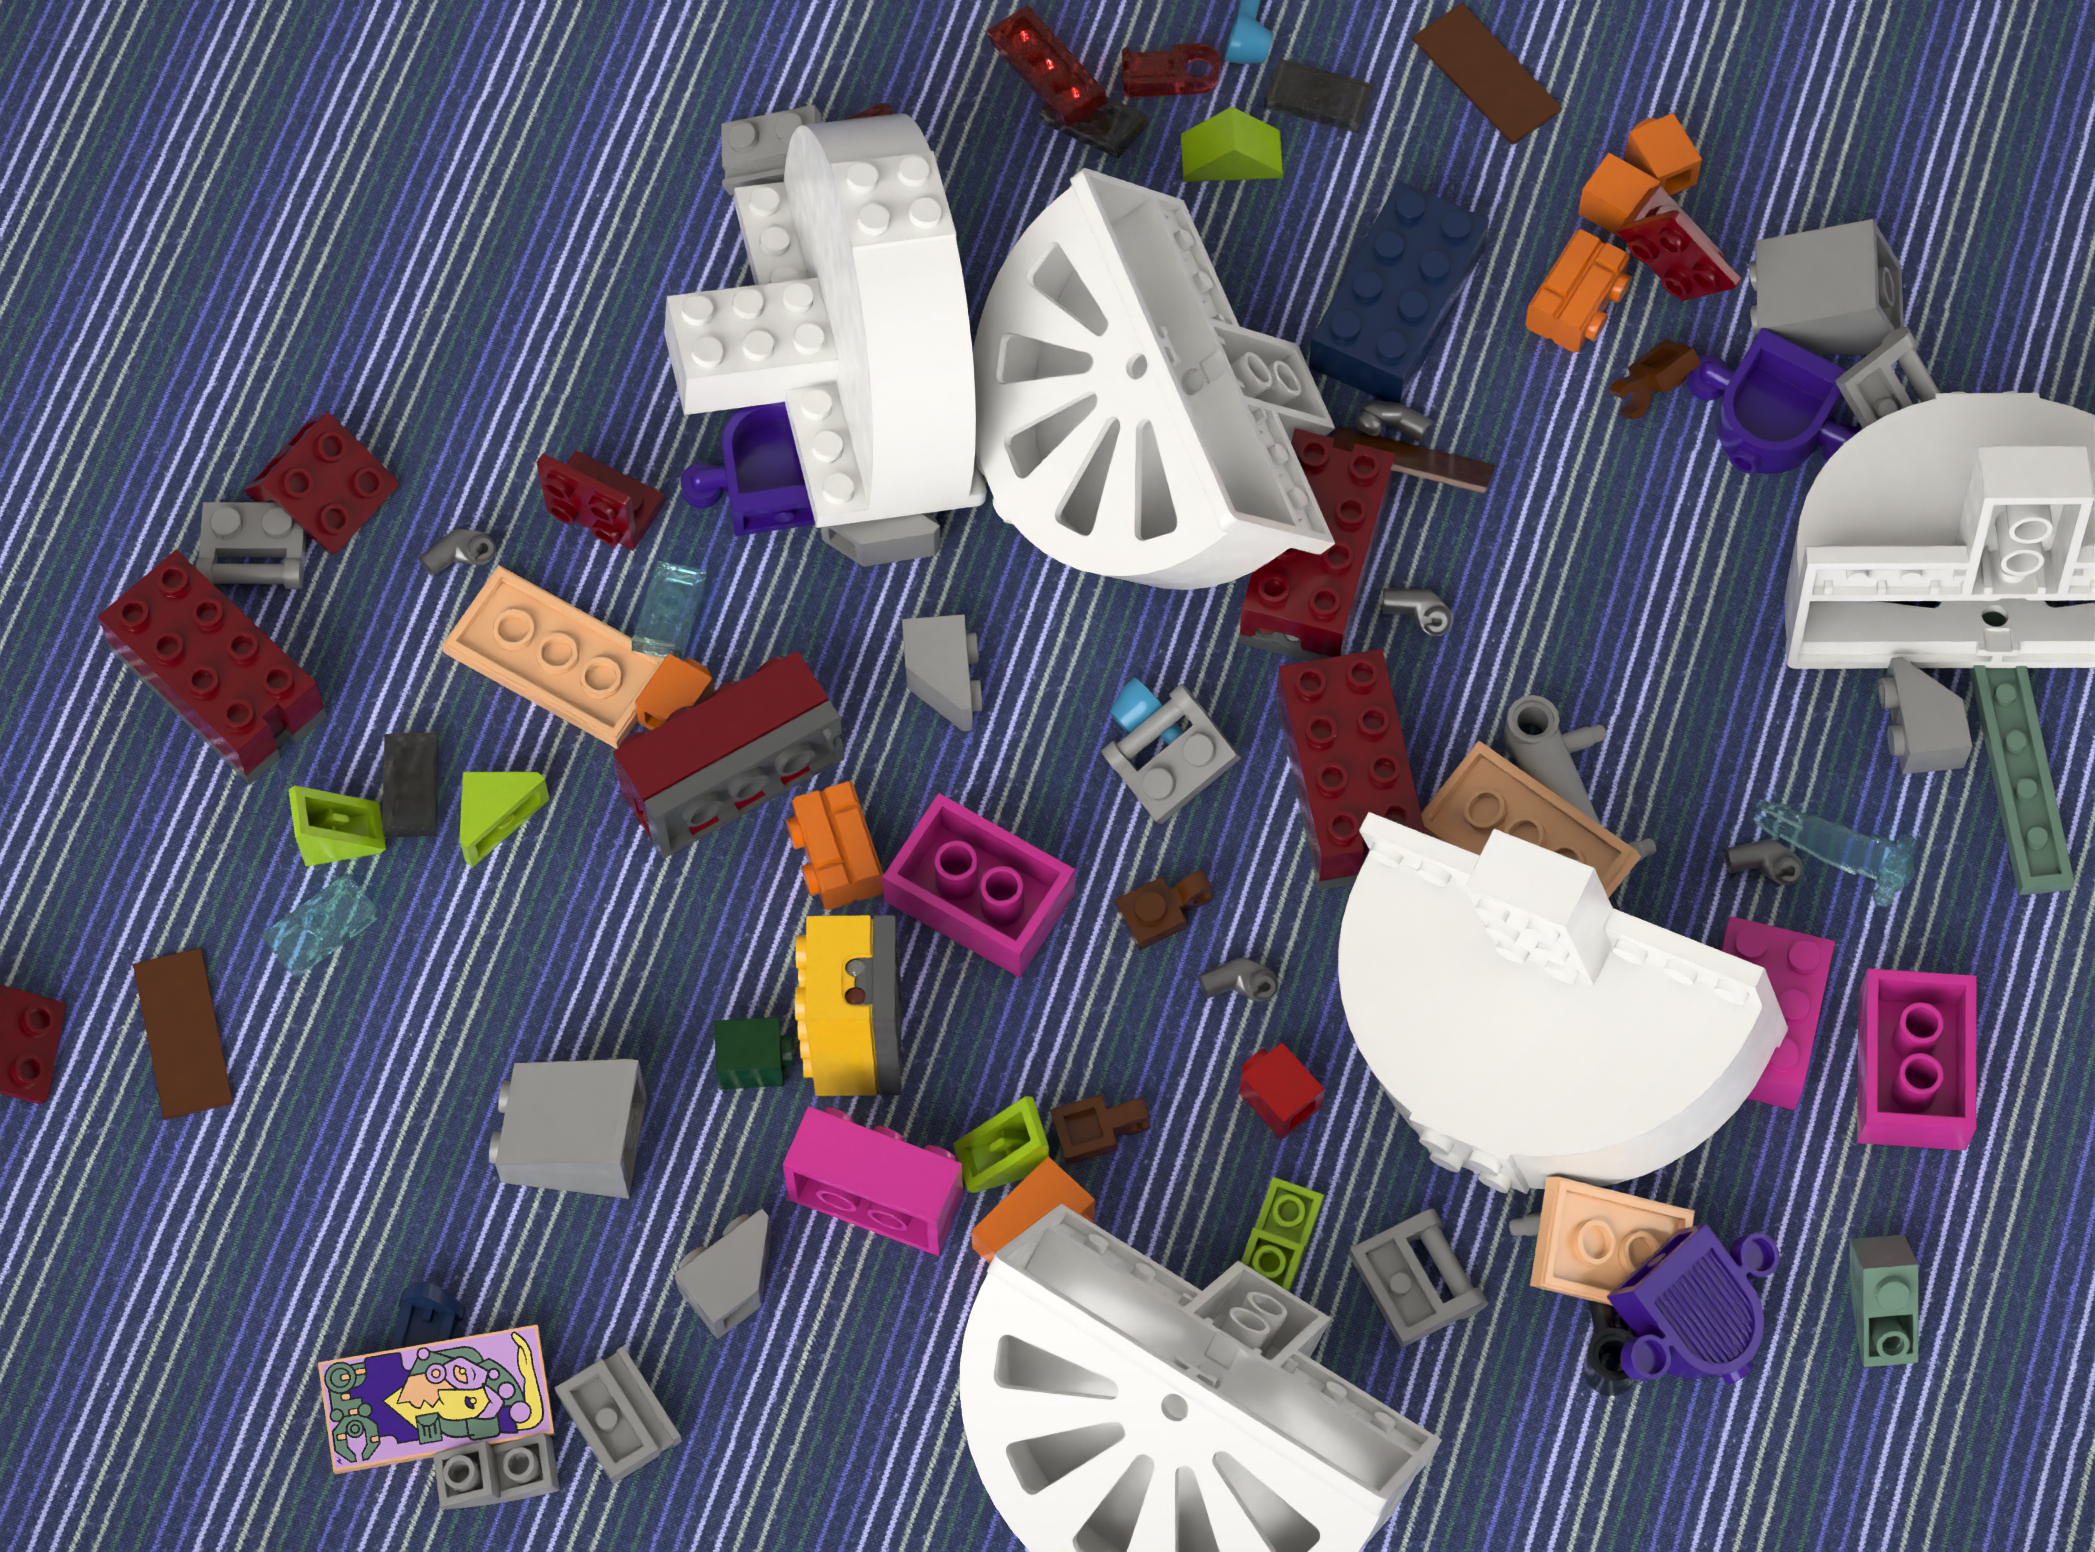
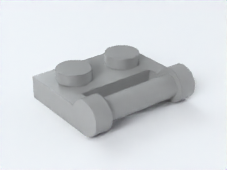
[1835,327,1940,429]
[196,502,307,589]
[1101,684,1242,824]
[1349,1209,1488,1348]

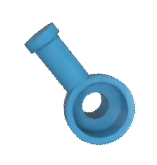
[1223,0,1273,64]
[1109,677,1184,745]

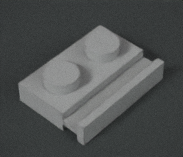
[721,105,821,195]
[554,1346,682,1484]

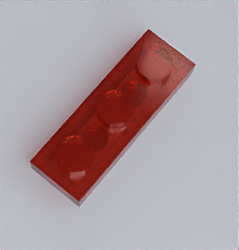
[987,5,1108,128]

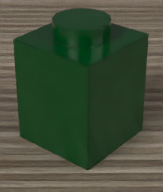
[714,1017,793,1090]

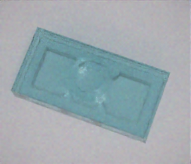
[631,560,708,660]
[261,873,381,979]

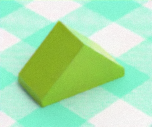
[1181,106,1283,182]
[459,772,550,868]
[289,785,386,867]
[953,1096,1049,1193]

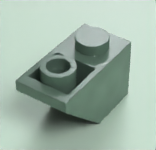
[1850,1234,1918,1367]

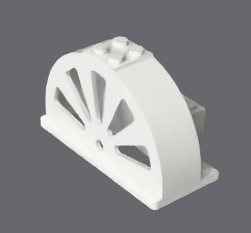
[664,113,987,528]
[973,168,1335,590]
[1785,391,2095,669]
[1338,812,1788,1194]
[960,1204,1442,1552]

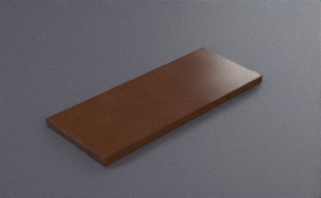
[1412,3,1562,145]
[1333,426,1495,493]
[133,948,234,1120]

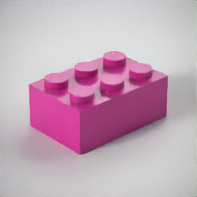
[882,793,1075,978]
[1720,916,1835,1110]
[1857,968,1976,1151]
[783,1106,964,1256]

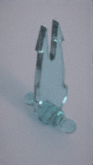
[1751,800,1917,907]

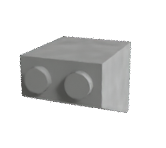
[1749,219,1904,355]
[489,1059,647,1199]

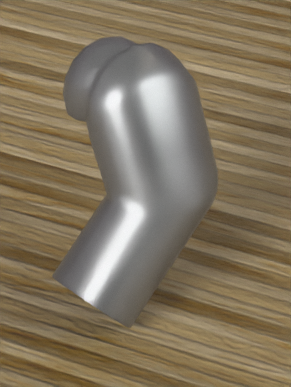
[1355,400,1433,443]
[418,529,496,577]
[1383,588,1453,636]
[1724,839,1803,885]
[1197,957,1278,1001]

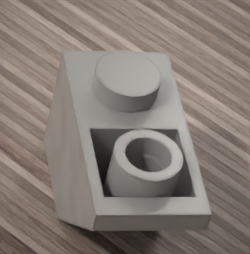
[821,513,941,567]
[902,614,982,731]
[1878,657,1972,774]
[674,1208,772,1340]

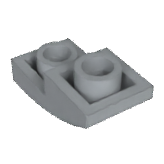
[433,1433,560,1510]

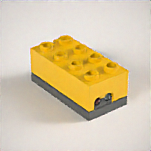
[795,915,902,1096]

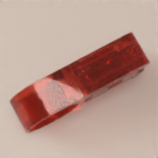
[1121,43,1221,97]

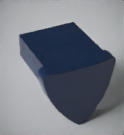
[389,1281,466,1350]

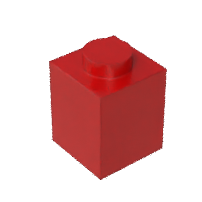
[1239,1042,1325,1140]

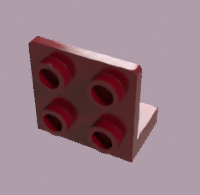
[1616,186,1742,301]
[243,411,399,555]
[536,450,665,551]
[0,984,65,1105]

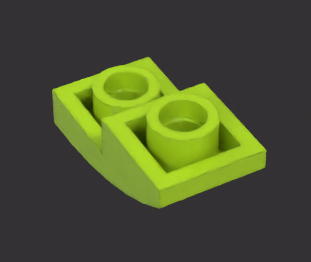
[1241,1177,1325,1292]

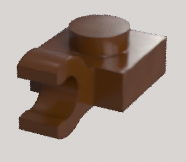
[1609,339,1701,419]
[1115,870,1213,951]
[1050,1094,1150,1165]

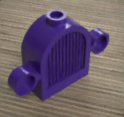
[1687,328,1860,474]
[680,401,816,536]
[1607,1223,1779,1384]

